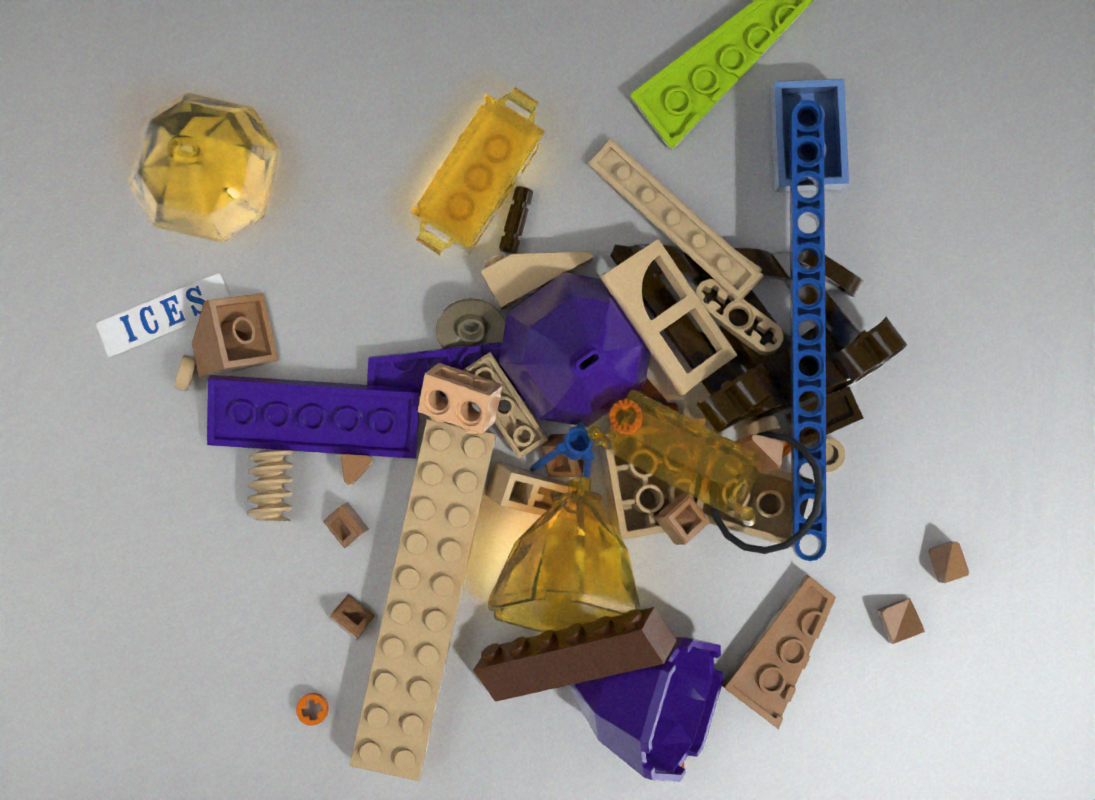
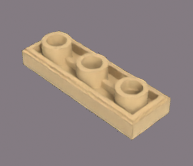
[462,351,548,459]

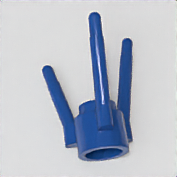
[529,423,594,482]

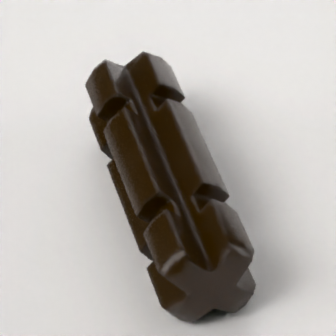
[499,186,533,254]

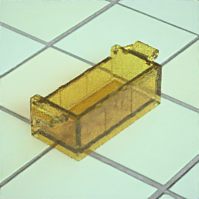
[410,87,545,256]
[588,389,761,526]

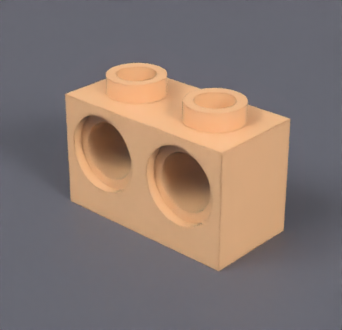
[418,363,503,434]

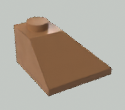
[192,293,279,377]

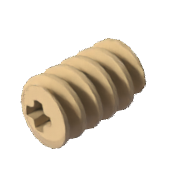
[247,450,293,521]

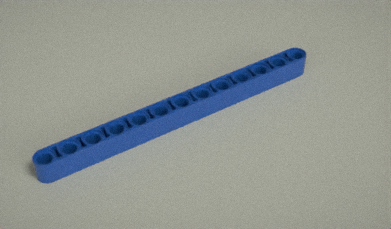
[789,100,827,561]

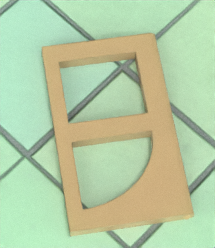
[600,239,737,396]

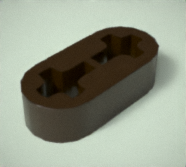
[799,251,864,297]

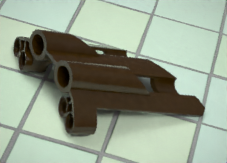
[610,244,908,433]

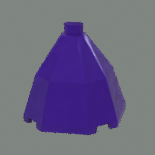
[498,272,651,427]
[568,637,723,782]

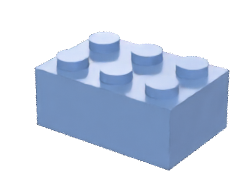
[770,79,849,192]

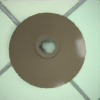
[436,298,505,348]

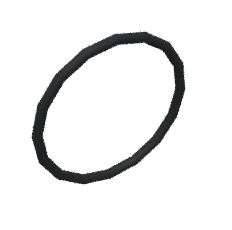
[709,431,823,554]

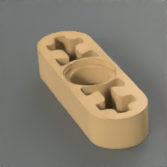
[695,279,783,356]

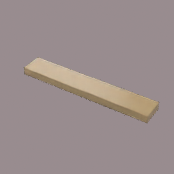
[587,138,764,301]

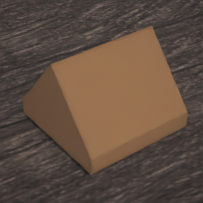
[341,454,374,485]
[323,502,369,548]
[329,595,375,640]

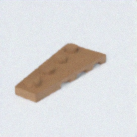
[722,575,836,730]

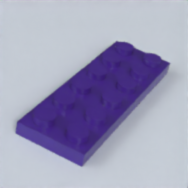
[207,375,420,459]

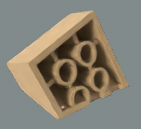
[597,418,706,540]

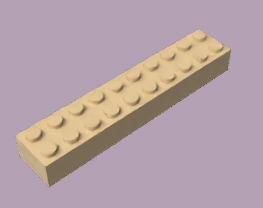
[349,419,496,781]

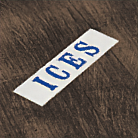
[95,272,230,358]

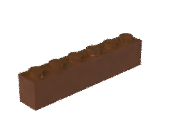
[473,607,676,702]

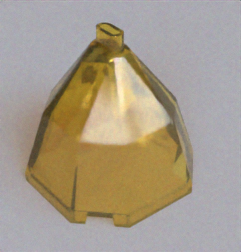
[128,92,280,243]
[488,477,643,633]

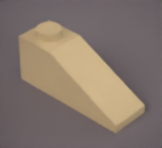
[481,251,593,310]
[485,461,602,528]

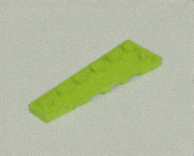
[629,0,814,151]

